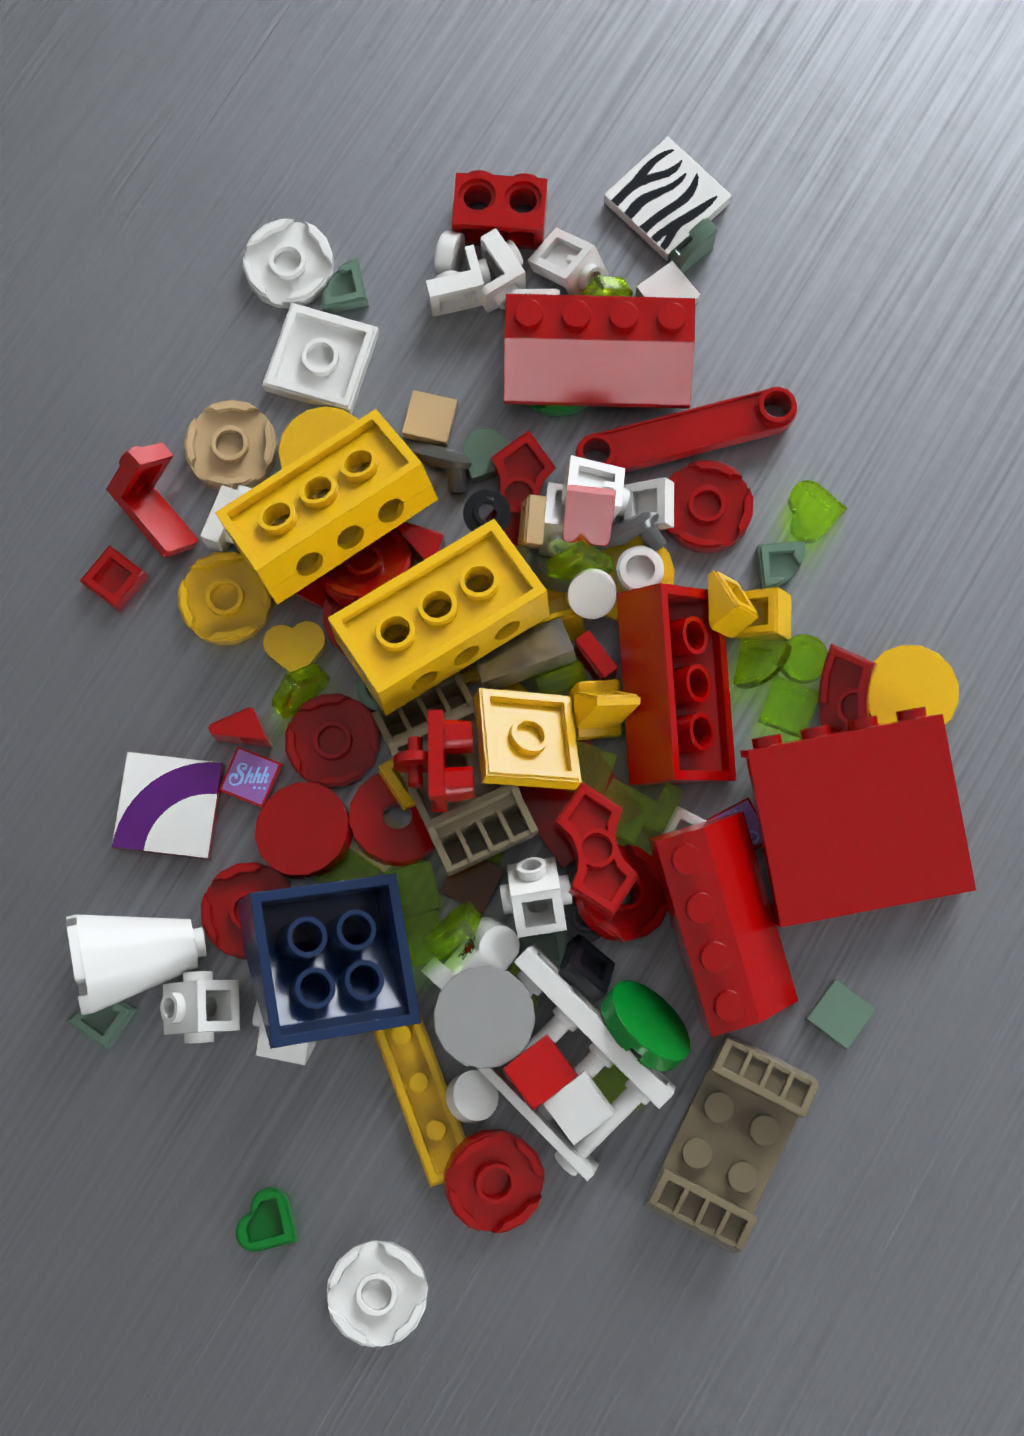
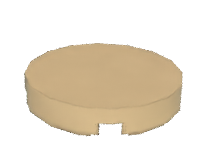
[184,400,278,491]

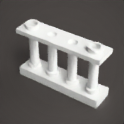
[464,944,676,1181]

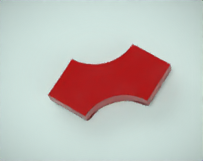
[484,430,556,546]
[554,782,639,920]

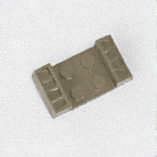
[372,673,538,877]
[643,1033,819,1254]

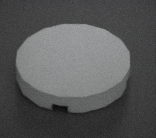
[433,966,535,1069]

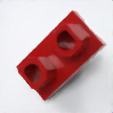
[393,709,475,812]

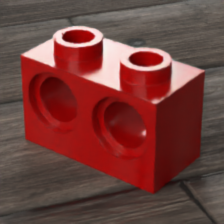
[452,170,548,250]

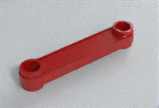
[575,387,797,473]

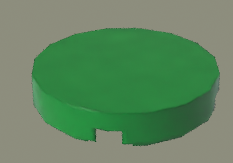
[601,980,690,1072]

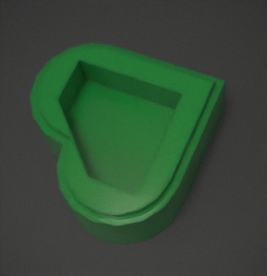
[235,1186,299,1252]

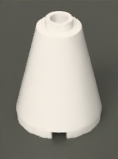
[66,914,207,1015]

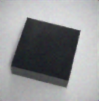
[558,934,615,1004]

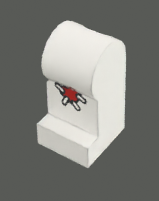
[421,916,520,990]

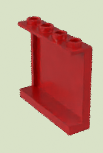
[740,706,976,928]

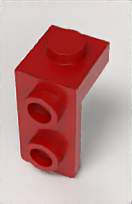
[106,442,198,558]

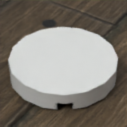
[242,219,334,309]
[327,1240,428,1347]

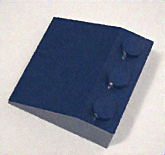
[237,873,421,1049]

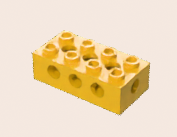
[215,409,438,605]
[328,519,550,716]

